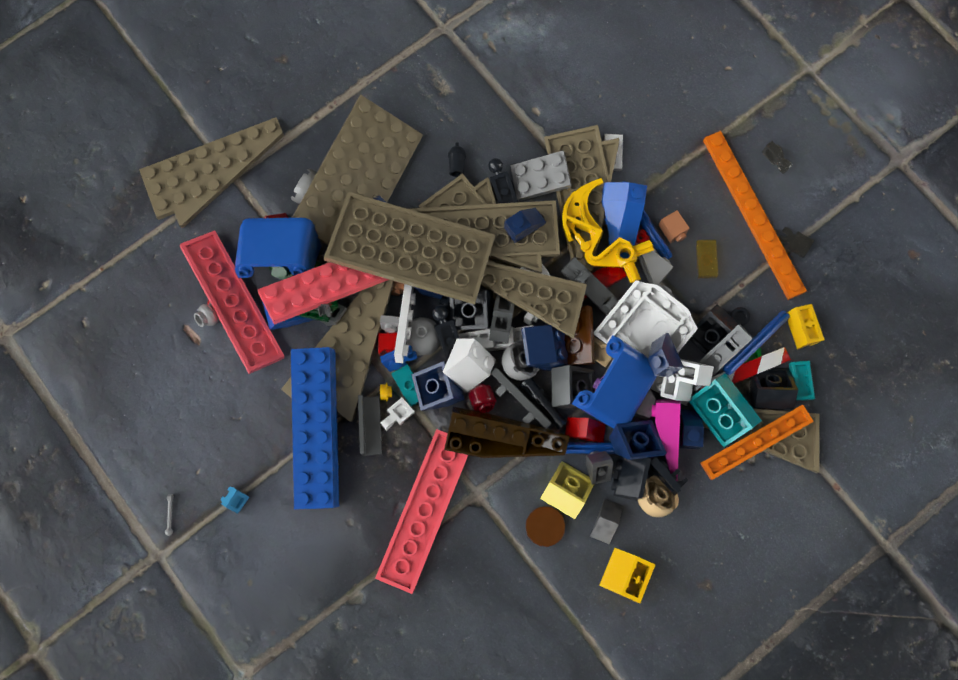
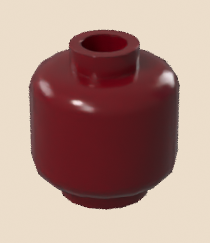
[468,383,496,413]

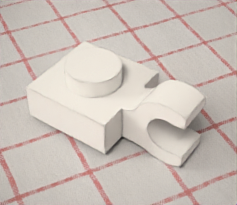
[381,397,415,431]

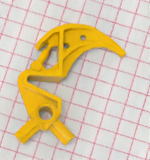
[562,178,654,283]

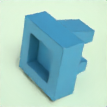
[221,487,249,514]

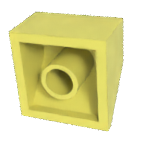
[540,461,594,519]

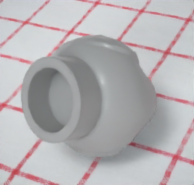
[194,301,219,327]

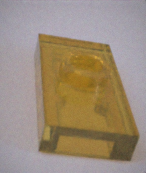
[696,240,718,278]

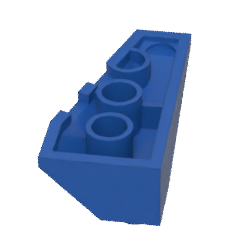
[602,182,647,259]

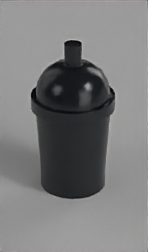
[448,142,466,177]

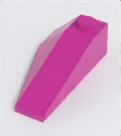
[652,399,681,481]

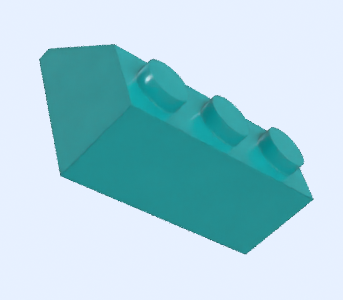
[689,373,762,447]

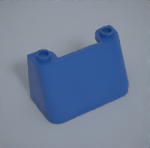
[235,218,321,278]
[572,335,657,429]

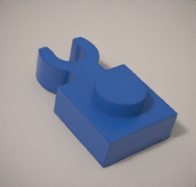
[380,345,418,372]

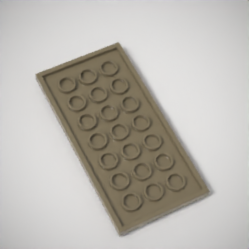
[292,95,423,245]
[324,192,495,305]

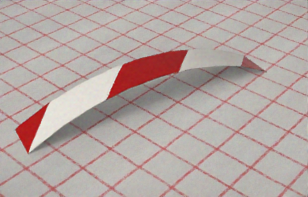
[698,347,791,391]

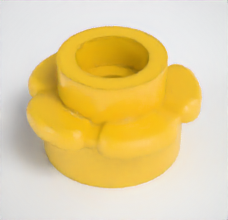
[380,382,392,402]

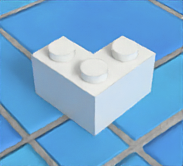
[660,359,714,401]

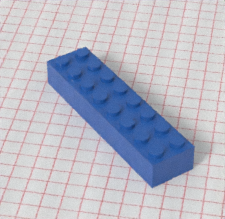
[291,347,339,510]

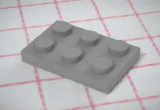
[510,151,572,201]

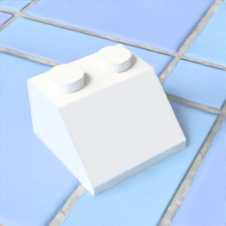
[443,338,496,392]

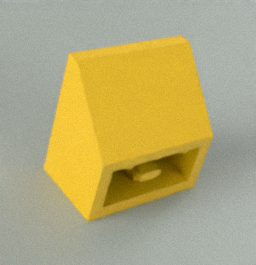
[599,548,655,603]

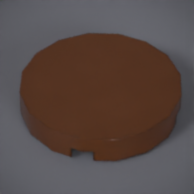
[525,506,565,547]

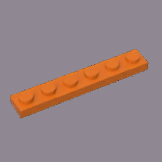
[700,405,814,480]

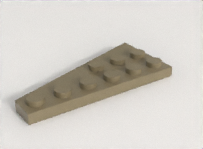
[481,261,587,339]
[702,409,819,473]

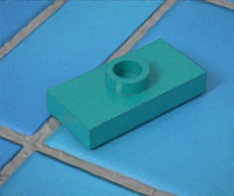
[789,361,815,401]
[391,364,419,407]

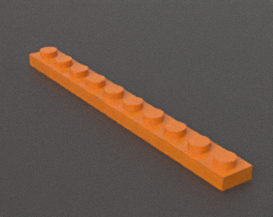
[703,131,807,300]

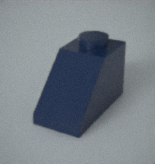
[504,207,546,243]
[647,333,684,377]
[679,409,704,450]

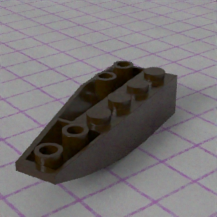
[444,406,569,458]

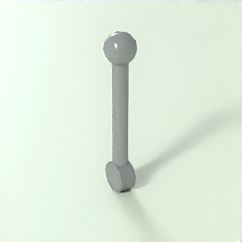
[165,494,174,536]

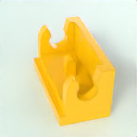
[787,304,825,349]

